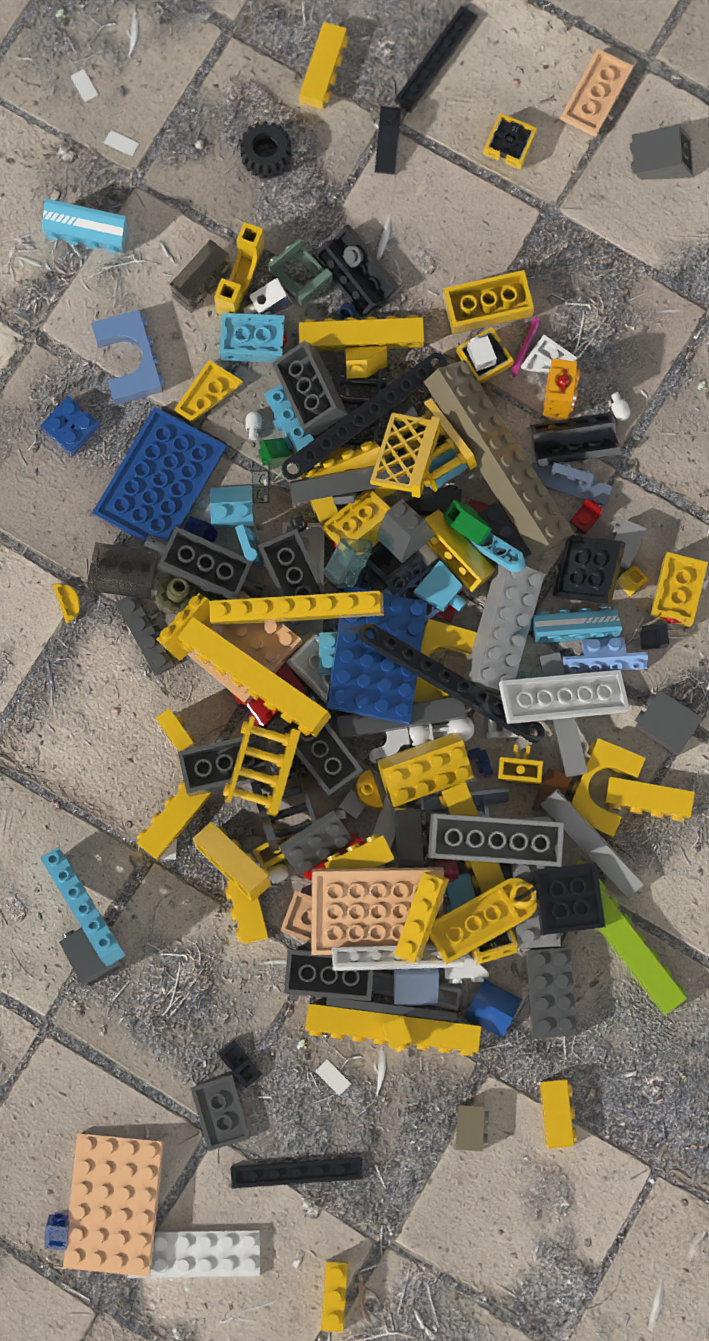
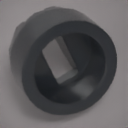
[289,515,308,532]

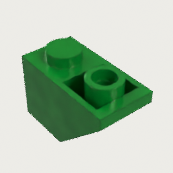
[257,438,291,471]
[443,500,492,546]

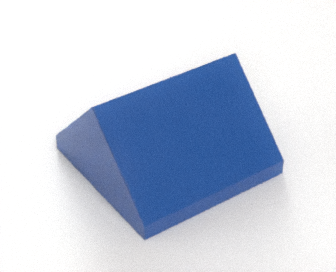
[464,979,522,1038]

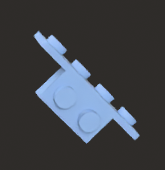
[563,637,648,673]

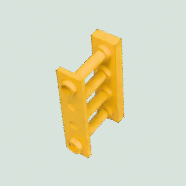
[391,398,477,492]
[223,716,301,816]

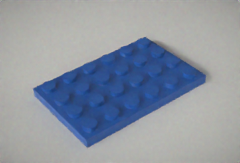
[92,407,227,543]
[326,585,427,725]

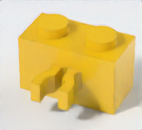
[497,744,543,785]

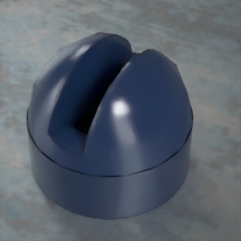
[338,302,356,320]

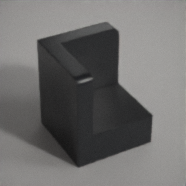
[639,623,669,650]

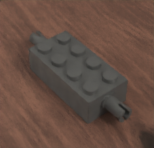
[144,526,265,600]

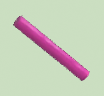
[510,317,541,376]

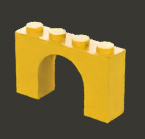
[214,222,265,314]
[300,441,397,525]
[413,619,477,704]
[569,738,646,839]

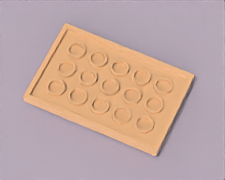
[311,867,444,955]
[63,1134,164,1277]

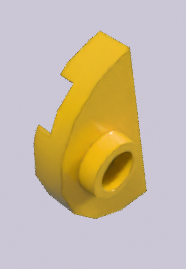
[52,583,81,624]
[355,769,384,810]

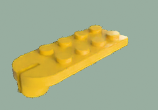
[429,878,537,965]

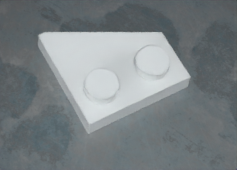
[521,335,578,374]

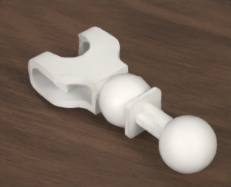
[369,716,475,763]

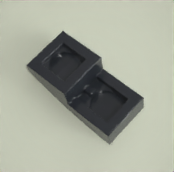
[217,1039,262,1088]

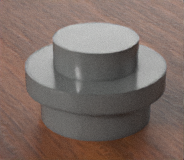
[343,246,363,267]

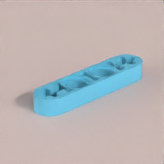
[465,533,526,572]

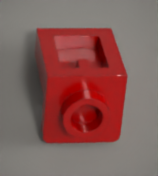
[569,499,603,535]

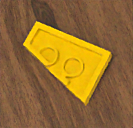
[174,360,244,423]

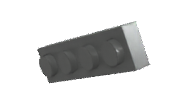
[115,593,174,676]

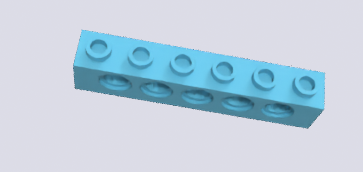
[40,846,126,967]

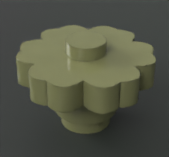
[155,576,198,615]

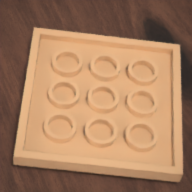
[187,591,303,705]

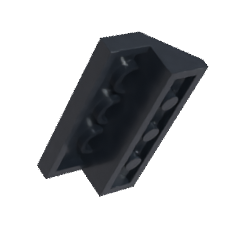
[313,224,400,317]
[530,412,621,467]

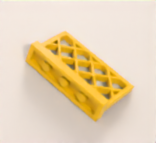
[370,413,441,498]

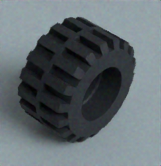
[240,121,292,179]

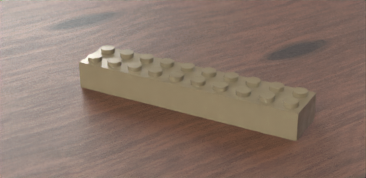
[424,360,574,556]

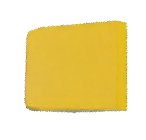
[617,564,649,596]

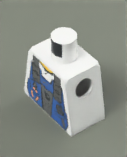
[243,278,293,315]

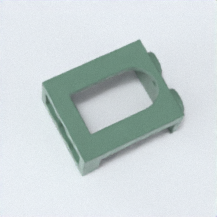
[269,239,333,307]

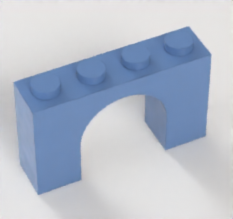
[91,309,165,405]

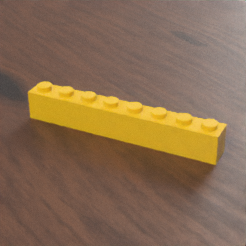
[209,591,384,625]
[178,617,331,737]
[305,1004,481,1057]

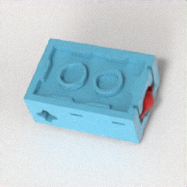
[220,313,287,362]

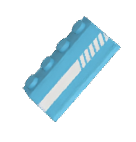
[42,198,130,254]
[532,607,622,644]

